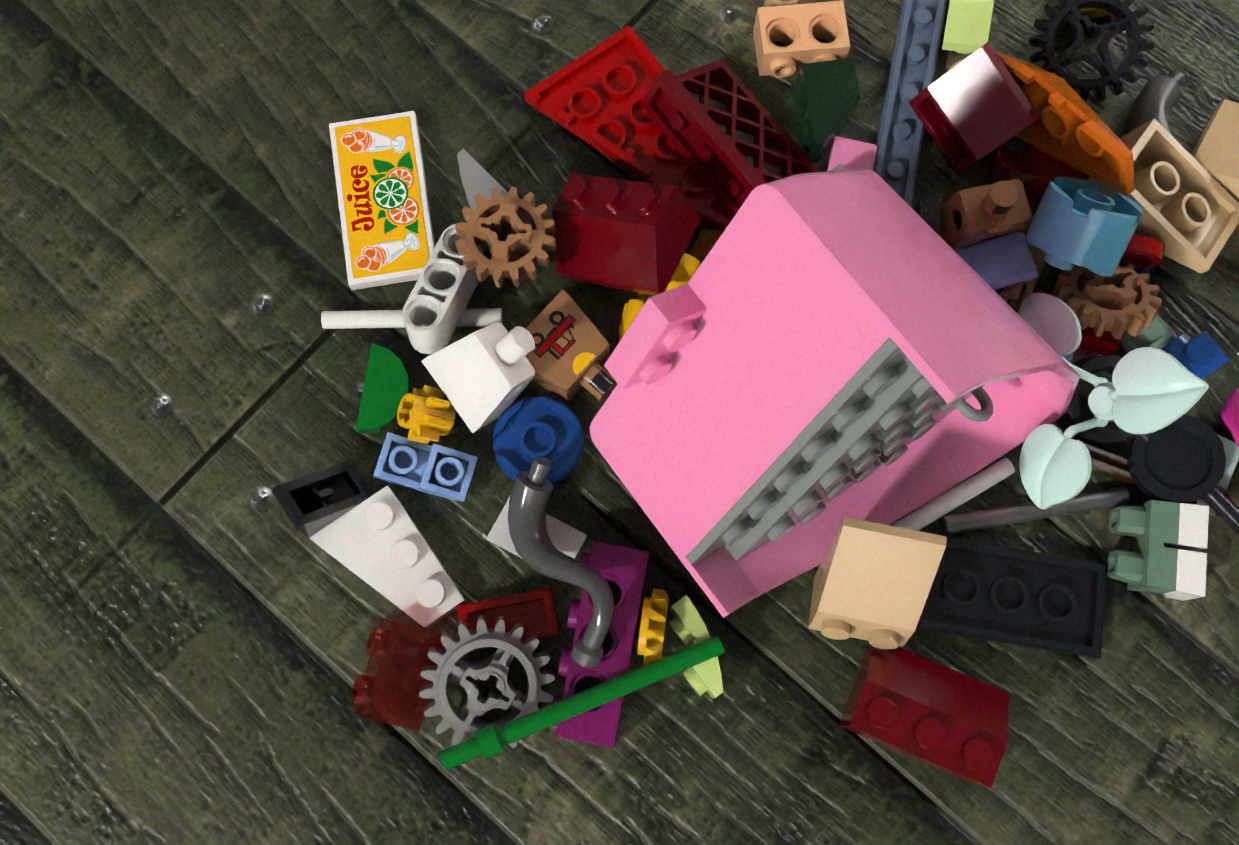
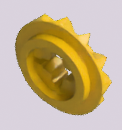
[637,588,669,665]

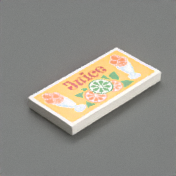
[329,111,435,290]

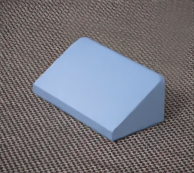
[955,231,1038,290]

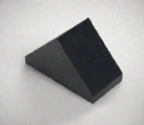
[272,461,372,537]

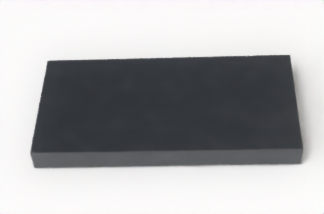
[916,538,1108,659]

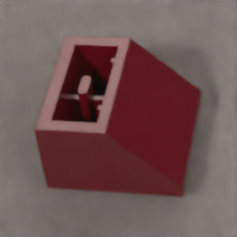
[908,42,1040,174]

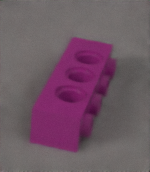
[552,541,649,748]

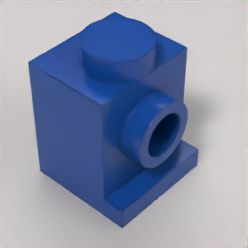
[1161,330,1230,379]

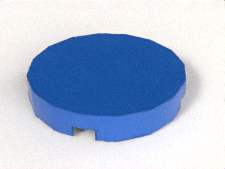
[493,396,584,485]

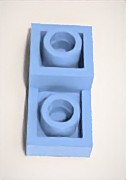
[373,432,478,502]

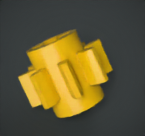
[397,385,455,444]

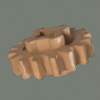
[455,186,556,288]
[1052,263,1162,339]

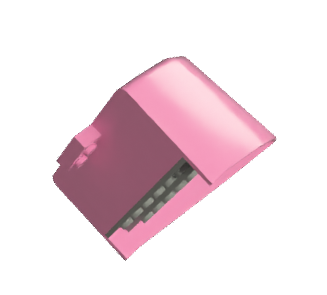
[590,168,1080,618]

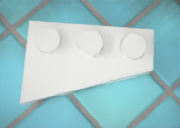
[309,485,466,629]

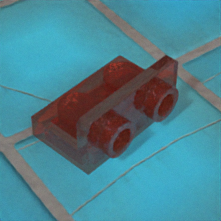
[351,618,444,731]

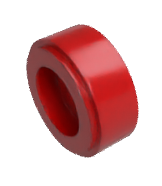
[1120,235,1165,269]

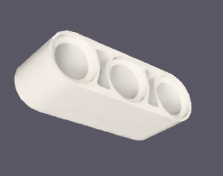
[402,224,484,354]

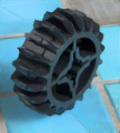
[1029,0,1154,103]

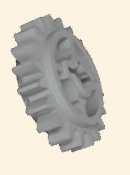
[419,615,555,748]

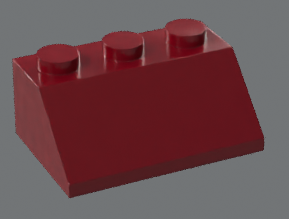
[552,173,702,295]
[839,644,1009,789]

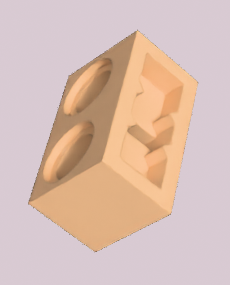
[753,0,850,78]

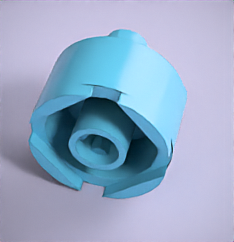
[1025,177,1143,277]

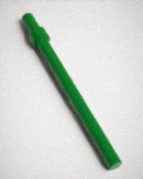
[439,635,725,771]

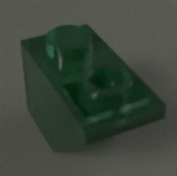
[791,58,861,163]

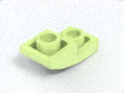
[942,0,994,54]
[669,595,723,699]

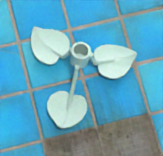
[1018,293,1209,510]

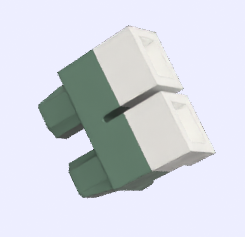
[1106,500,1209,601]

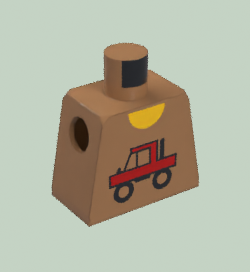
[930,179,1033,251]
[525,289,618,402]

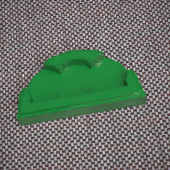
[355,343,411,434]

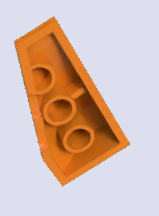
[994,50,1134,195]

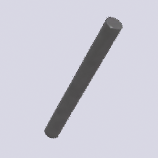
[941,487,1130,535]

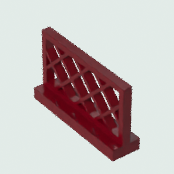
[641,59,820,216]

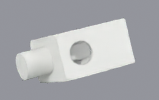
[421,321,535,433]

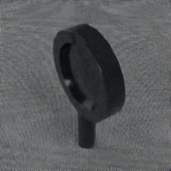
[1126,415,1239,535]

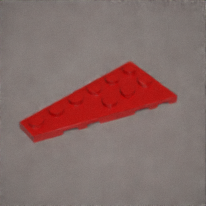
[524,25,734,230]

